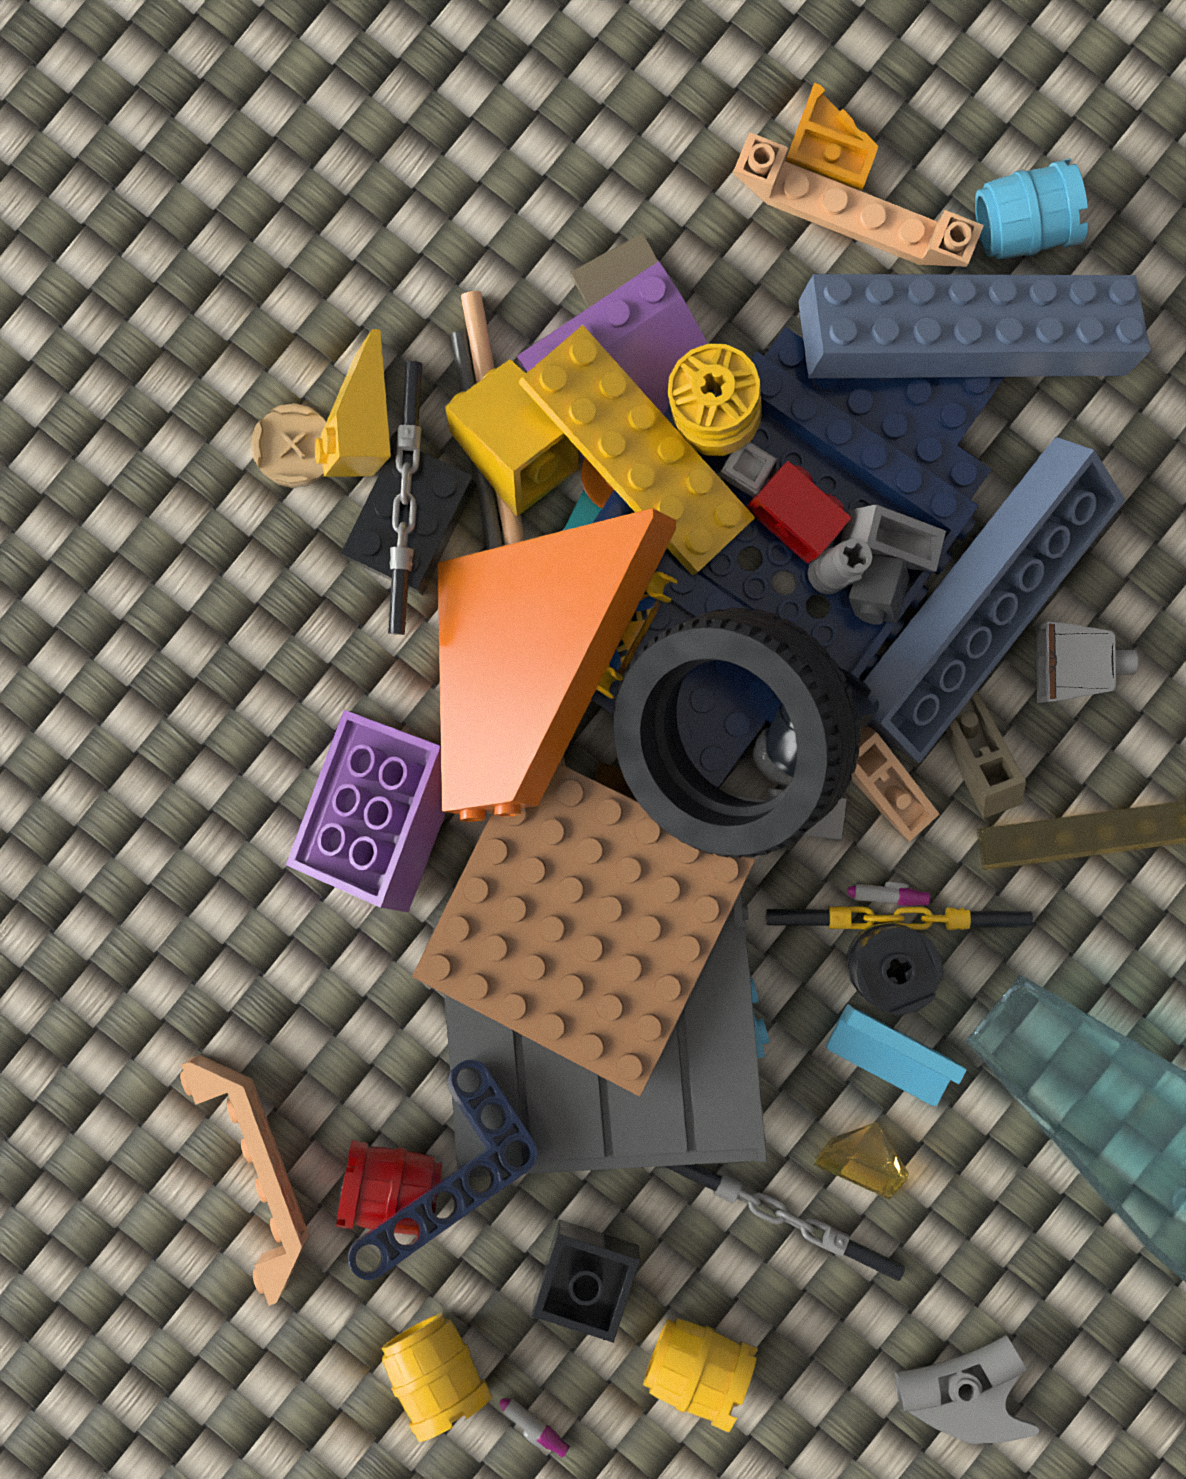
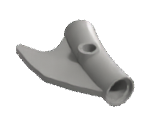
[895,1335,1039,1444]

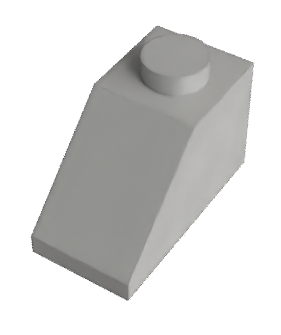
[840,505,946,572]

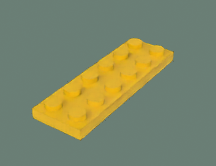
[518,325,755,576]

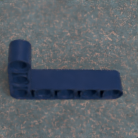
[348,1060,537,1280]

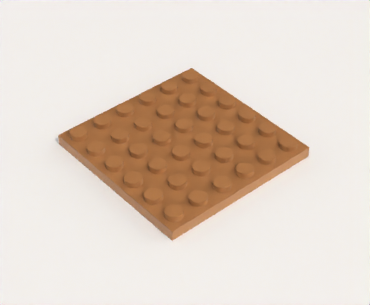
[412,764,756,1097]

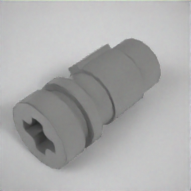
[808,538,872,594]

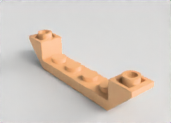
[733,132,984,267]
[180,1054,310,1305]

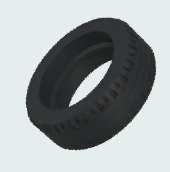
[613,607,860,858]

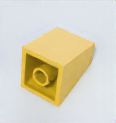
[445,359,579,517]

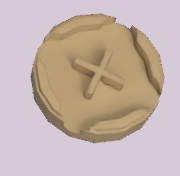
[251,403,326,488]

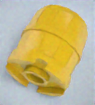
[382,1313,492,1442]
[643,1318,758,1432]

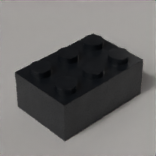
[341,440,476,596]

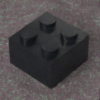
[532,1219,640,1343]

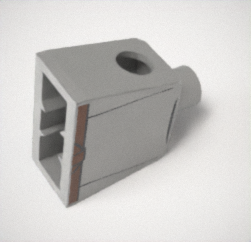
[1036,621,1138,704]

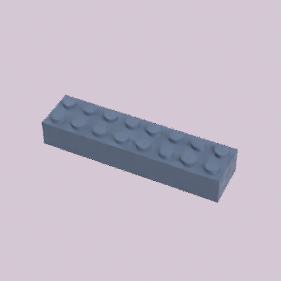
[798,274,1151,378]
[863,437,1125,763]

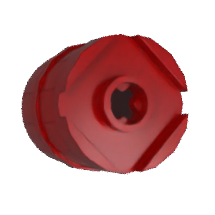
[336,1140,442,1235]

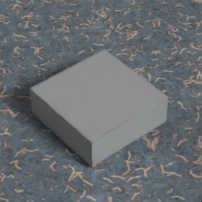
[718,442,777,497]

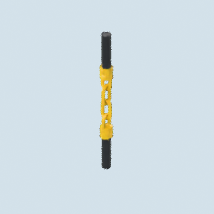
[766,906,1033,930]

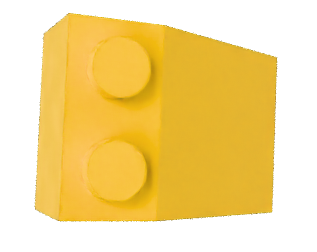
[315,329,391,477]

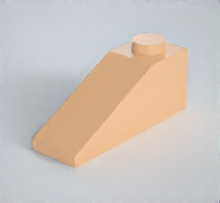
[852,726,940,842]

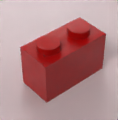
[746,461,852,564]

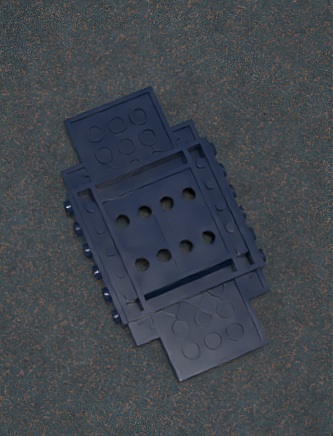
[591,327,1005,788]

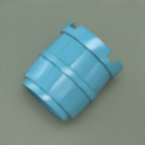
[975,158,1088,260]

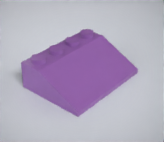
[517,261,708,461]
[286,710,446,912]

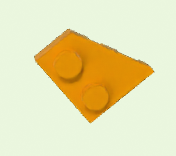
[786,83,879,191]

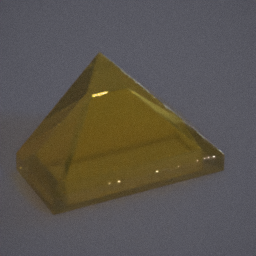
[814,1122,909,1200]

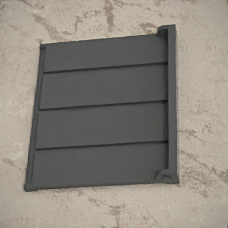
[432,892,767,1177]

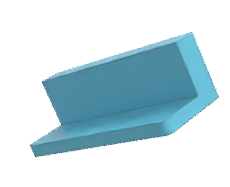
[826,1003,967,1106]

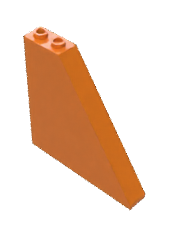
[438,508,676,822]

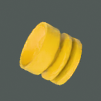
[668,344,762,456]

